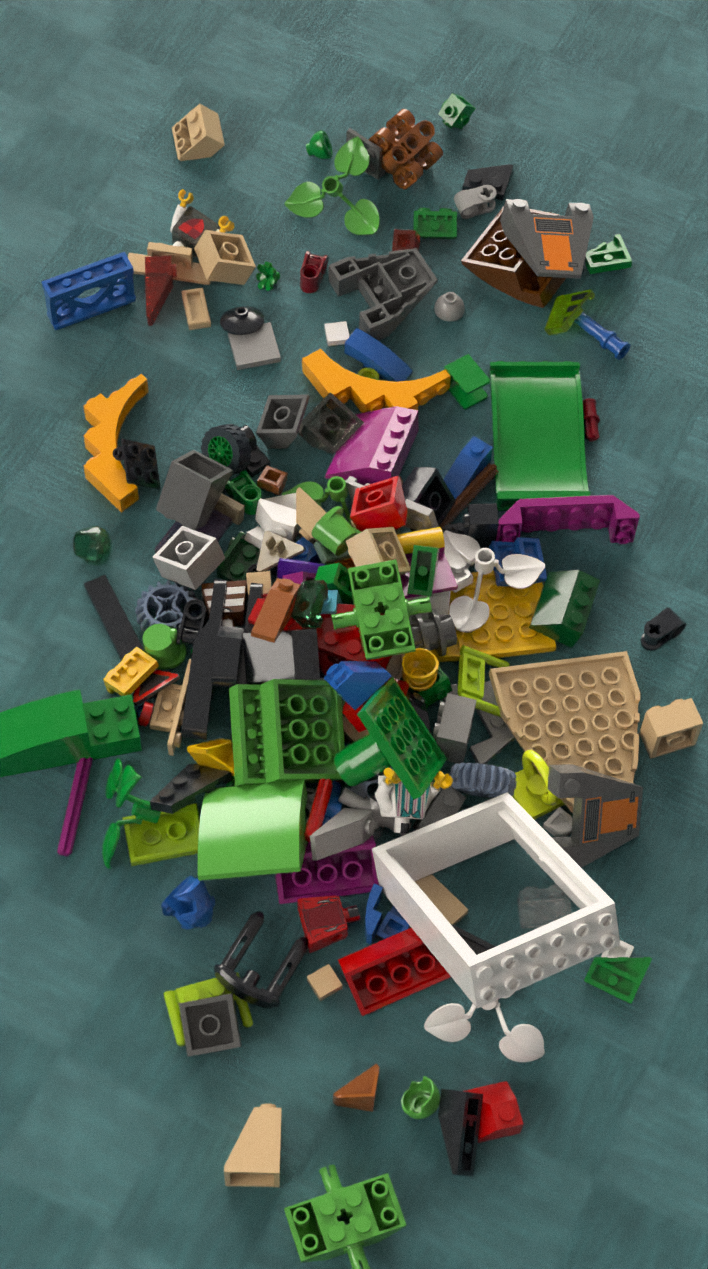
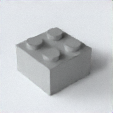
[152,526,225,590]
[433,693,476,764]

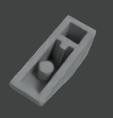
[310,808,375,860]

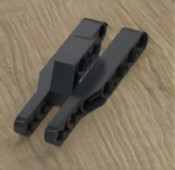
[182,579,264,742]

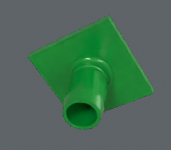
[334,676,447,800]

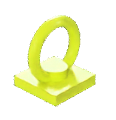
[512,750,565,820]

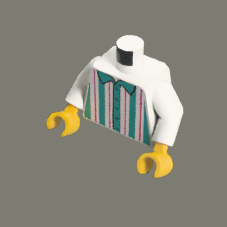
[375,768,453,834]

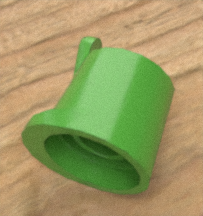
[311,506,361,556]
[143,624,186,670]

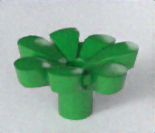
[256,262,280,291]

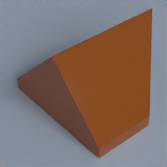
[333,1063,380,1112]

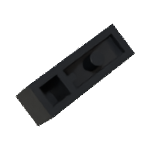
[438,1089,483,1176]

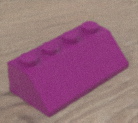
[275,835,379,904]

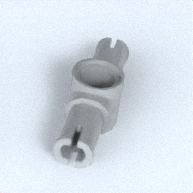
[338,788,411,836]

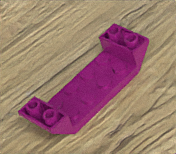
[496,495,640,544]

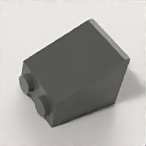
[156,450,233,531]

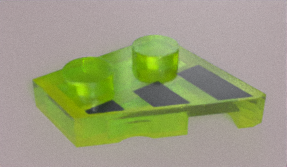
[544,289,595,335]

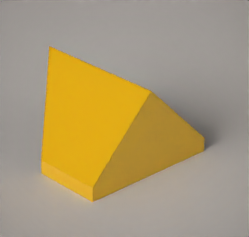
[187,738,234,776]

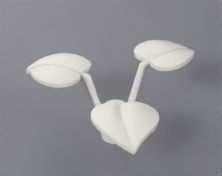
[443,530,545,632]
[424,992,545,1062]

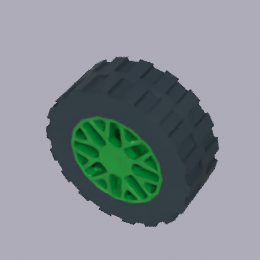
[201,424,252,475]

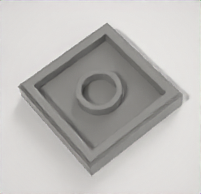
[227,322,281,370]

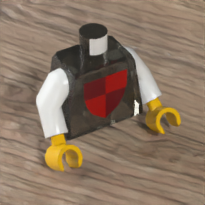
[170,189,234,257]

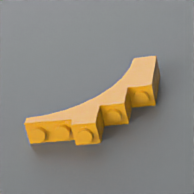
[302,349,450,413]
[83,374,149,513]

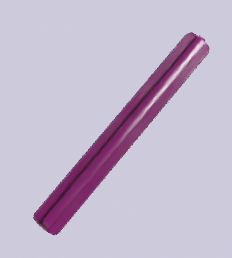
[57,757,93,856]

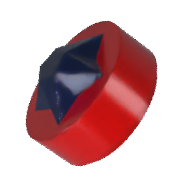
[135,701,154,727]

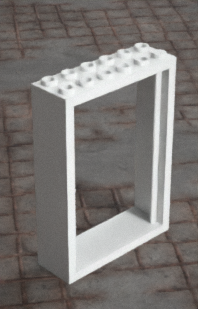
[372,792,620,1008]

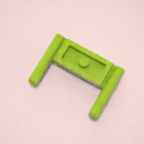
[457,645,510,718]
[163,972,253,1046]

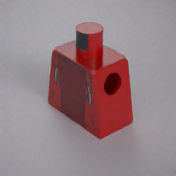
[297,896,360,953]

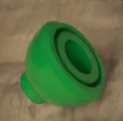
[306,130,333,159]

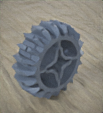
[135,580,200,634]
[449,763,517,798]

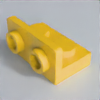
[103,647,159,696]

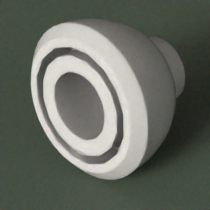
[434,292,465,321]

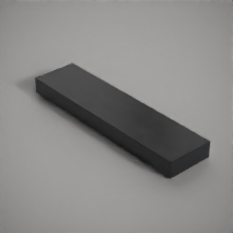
[83,575,144,661]

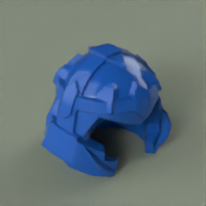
[161,876,215,930]

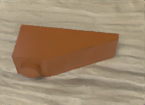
[251,578,301,643]

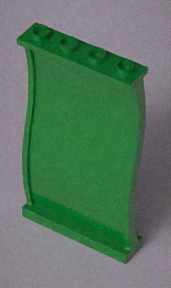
[488,361,590,511]

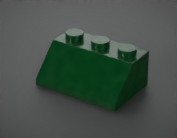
[529,570,600,648]

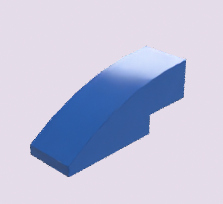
[344,328,413,382]

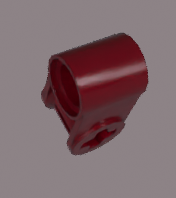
[300,251,329,293]

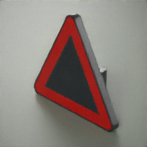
[133,669,180,706]

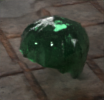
[73,525,112,566]

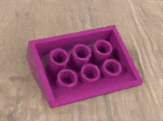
[325,406,419,486]

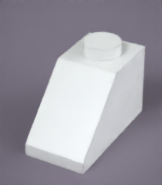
[255,498,301,541]

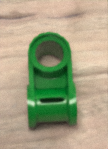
[225,470,262,515]

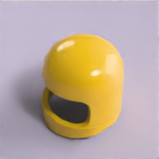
[402,648,439,691]

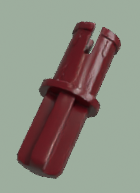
[583,398,600,442]

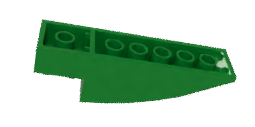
[0,689,142,777]

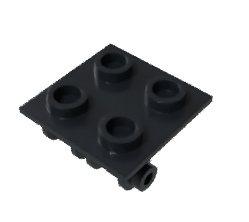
[113,439,161,490]

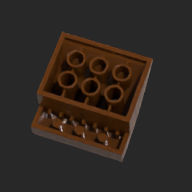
[461,206,566,308]

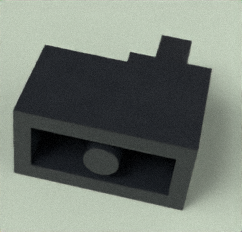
[444,504,499,549]

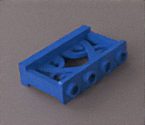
[41,252,136,330]

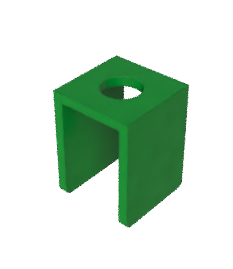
[444,354,490,410]

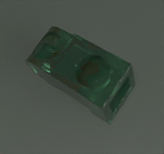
[291,580,328,628]

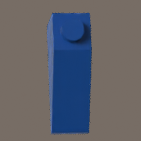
[443,436,493,499]

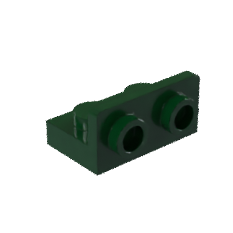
[217,531,260,582]

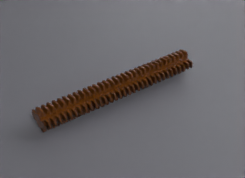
[439,463,499,532]

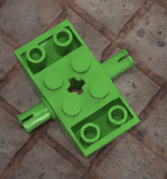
[331,559,432,660]
[284,1165,407,1269]

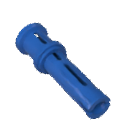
[570,308,630,360]

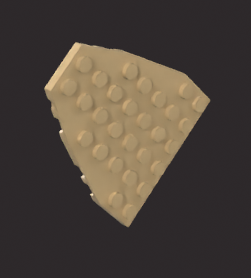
[488,651,640,813]

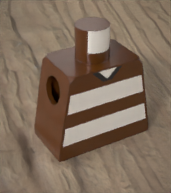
[201,580,247,627]

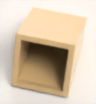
[224,1104,282,1187]

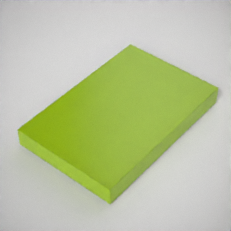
[122,803,200,866]

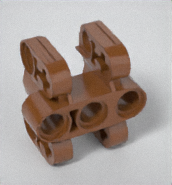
[368,109,443,190]

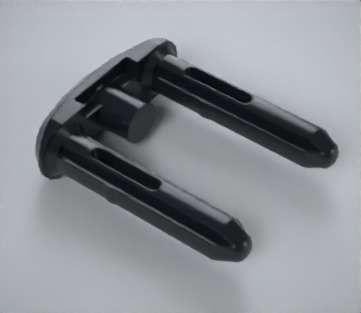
[214,911,308,1009]

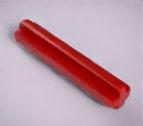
[304,779,333,842]

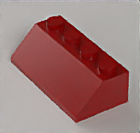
[338,928,451,1016]

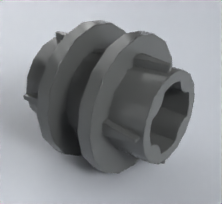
[410,609,457,657]

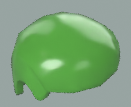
[401,1076,440,1119]

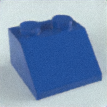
[324,661,392,710]

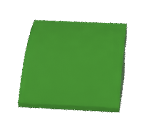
[229,679,345,786]
[198,780,308,881]

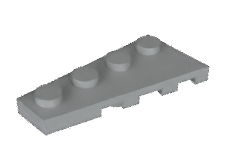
[345,476,439,530]

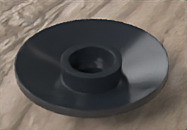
[220,306,264,335]

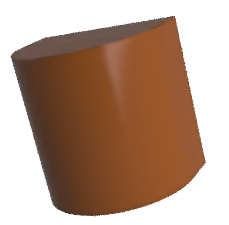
[257,465,288,495]

